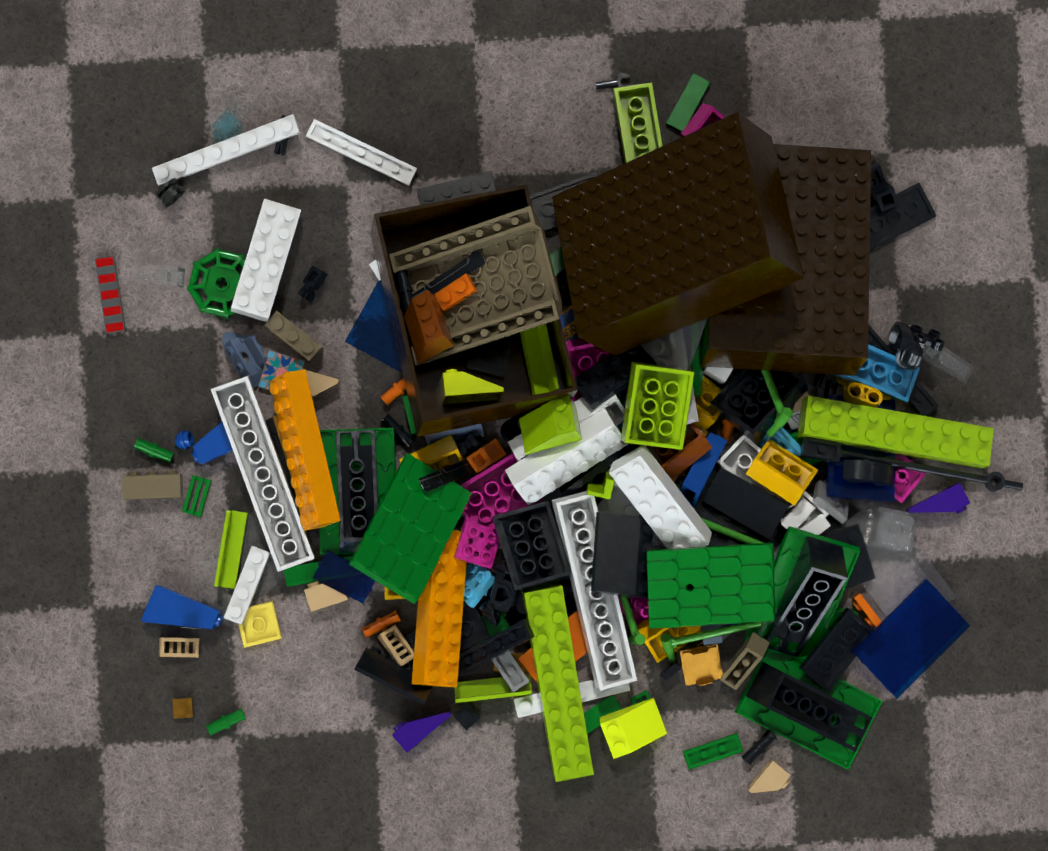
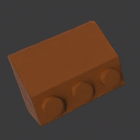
[404,290,454,363]
[645,423,712,480]

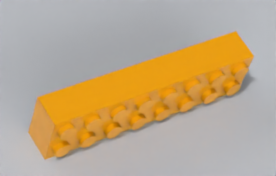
[269,369,341,531]
[412,530,467,688]

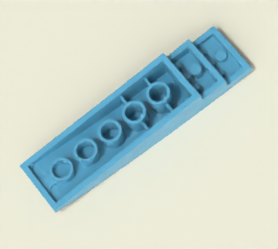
[833,344,920,403]

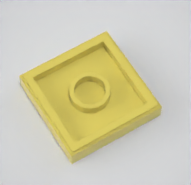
[238,601,282,648]

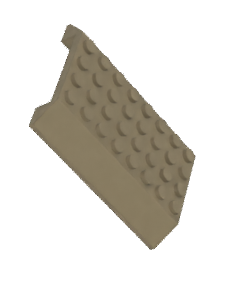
[389,206,562,366]

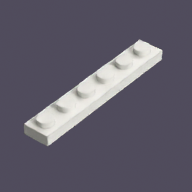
[306,119,417,186]
[514,679,630,718]

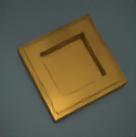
[172,698,194,718]

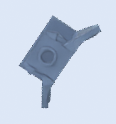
[222,332,268,388]

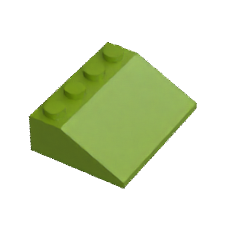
[621,362,694,450]

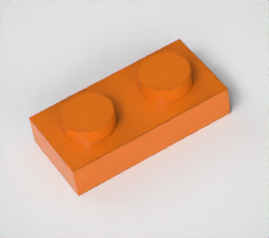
[434,274,477,312]
[852,593,883,629]

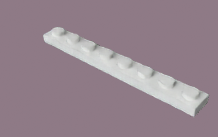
[152,114,301,186]

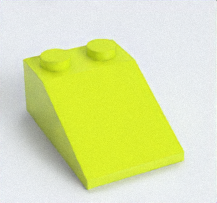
[440,369,504,404]
[599,698,667,759]

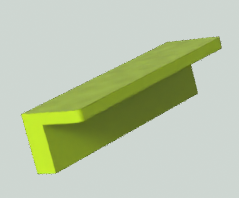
[520,324,559,395]
[587,467,615,499]
[214,510,248,589]
[454,674,532,703]

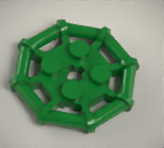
[186,248,246,319]

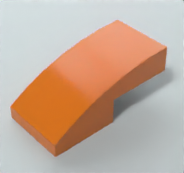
[466,439,506,474]

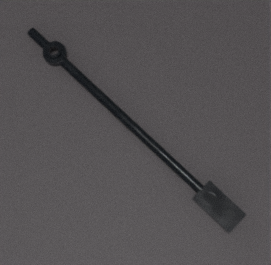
[800,436,1023,492]

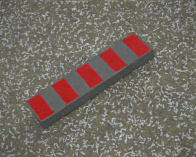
[95,256,126,334]

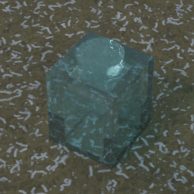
[211,110,243,140]

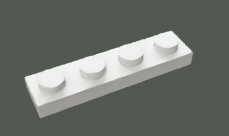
[224,546,271,625]

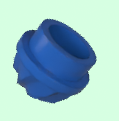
[174,430,194,449]

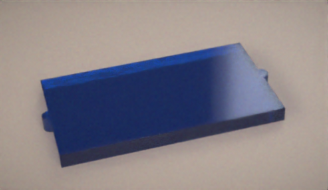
[313,550,375,603]

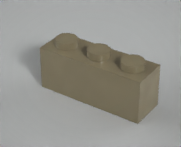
[264,311,323,363]
[122,471,183,500]
[720,632,770,690]

